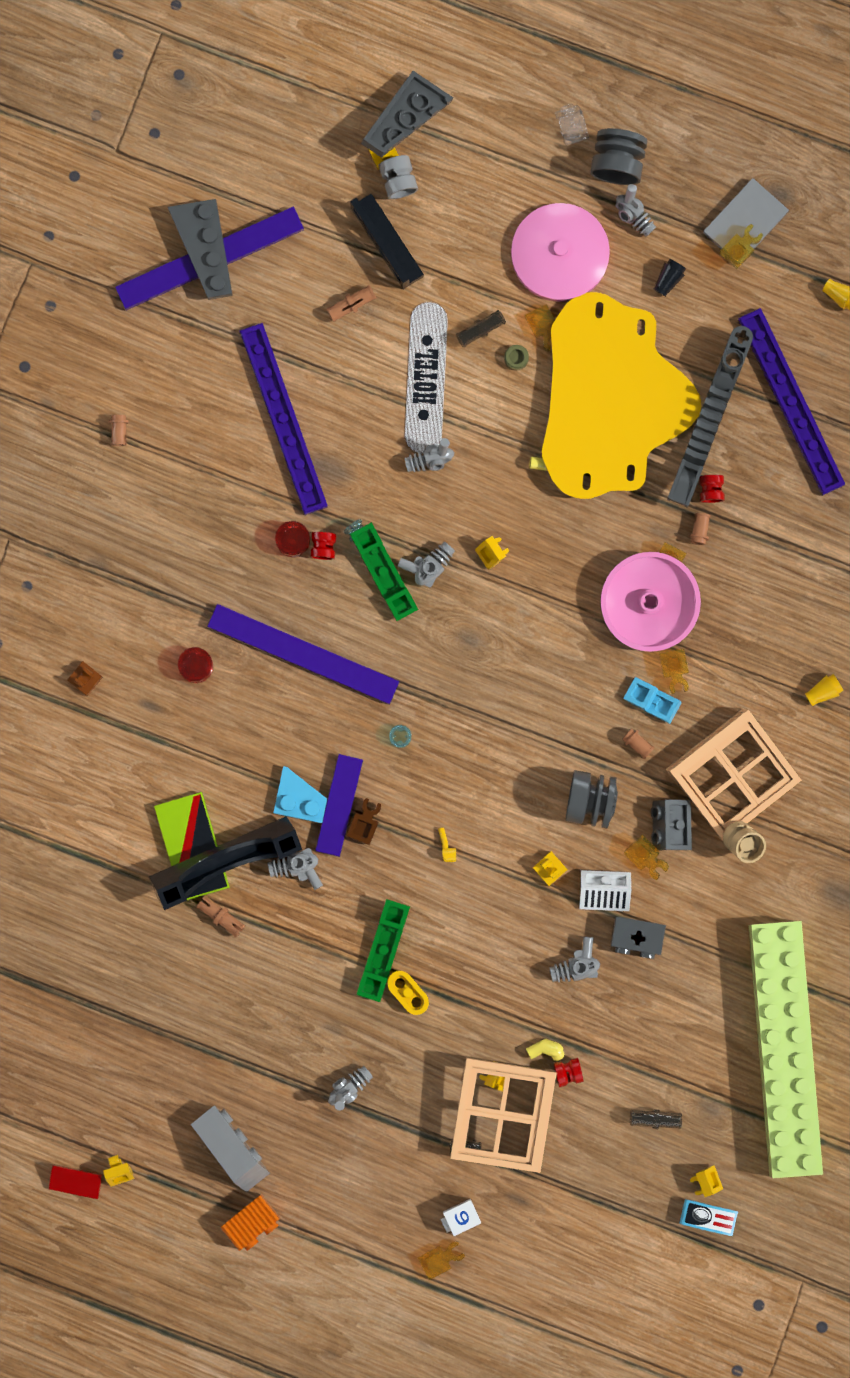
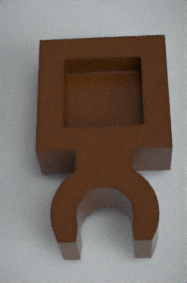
[346,798,381,845]

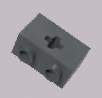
[610,916,666,959]

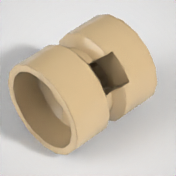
[723,821,766,863]

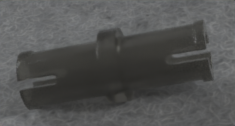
[456,310,506,348]
[630,1109,682,1130]

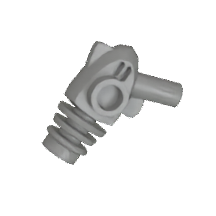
[615,184,656,237]
[404,438,455,472]
[398,542,455,588]
[268,848,323,890]
[549,937,600,982]
[328,1066,373,1111]

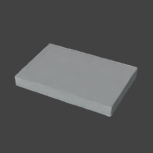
[703,178,789,265]

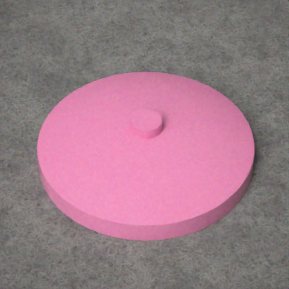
[511,203,609,302]
[601,552,701,652]

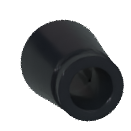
[654,259,686,297]

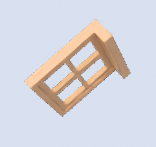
[666,708,802,841]
[450,1057,556,1173]

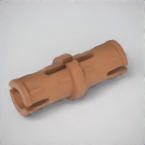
[326,285,377,322]
[196,895,246,938]

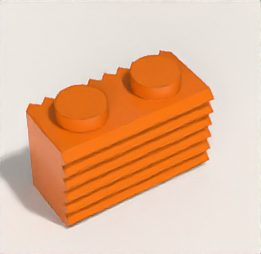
[221,1194,280,1251]

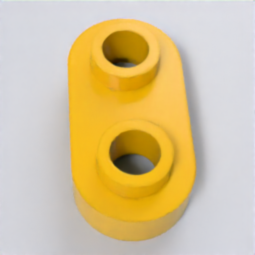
[388,971,429,1015]

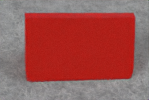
[49,1164,103,1199]

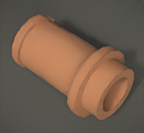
[109,415,129,446]
[689,513,711,545]
[622,728,654,759]

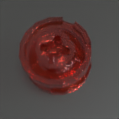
[275,521,310,558]
[178,647,214,683]

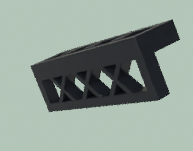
[350,194,424,290]

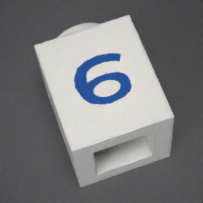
[441,1199,481,1236]

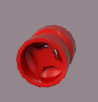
[699,475,725,503]
[310,532,336,560]
[553,1058,584,1088]

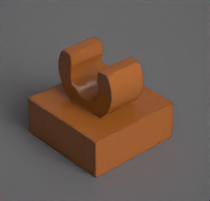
[67,661,103,696]

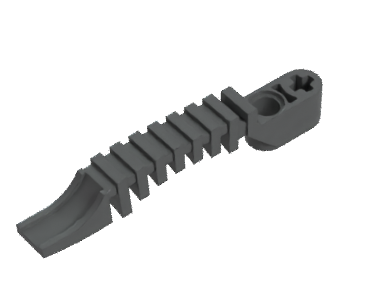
[667,326,753,508]

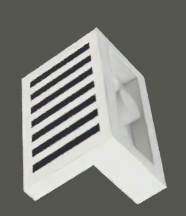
[579,870,631,911]

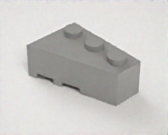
[191,1105,270,1192]

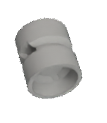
[379,155,418,199]

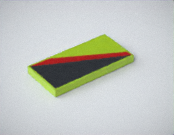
[154,792,230,900]

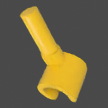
[438,828,456,862]

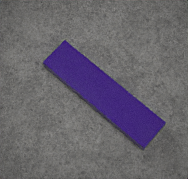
[316,754,363,857]

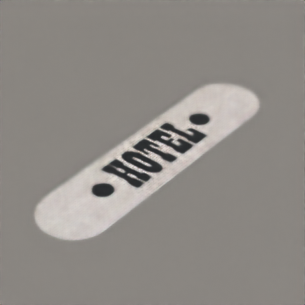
[405,302,447,454]

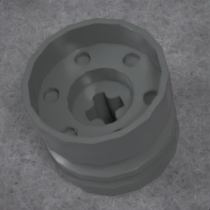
[590,128,648,185]
[565,770,618,829]

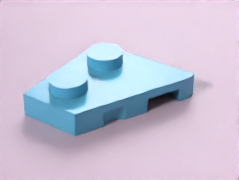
[273,766,328,824]

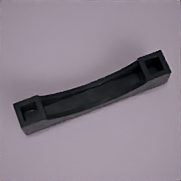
[149,816,302,910]

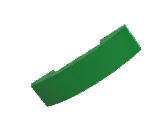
[350,522,419,621]
[356,899,410,1002]

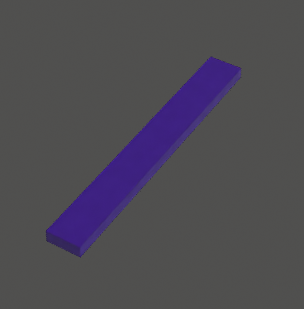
[115,206,304,310]
[738,308,845,496]
[240,323,328,515]
[207,604,399,705]

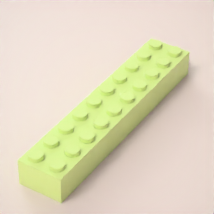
[748,921,823,1178]

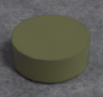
[504,345,529,371]

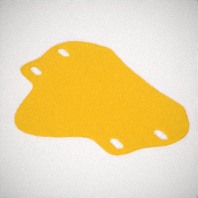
[542,292,702,499]

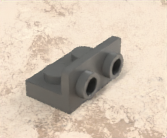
[651,800,692,851]

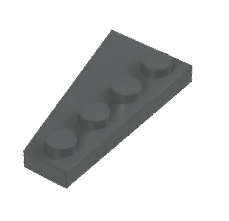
[361,71,453,158]
[168,199,233,300]

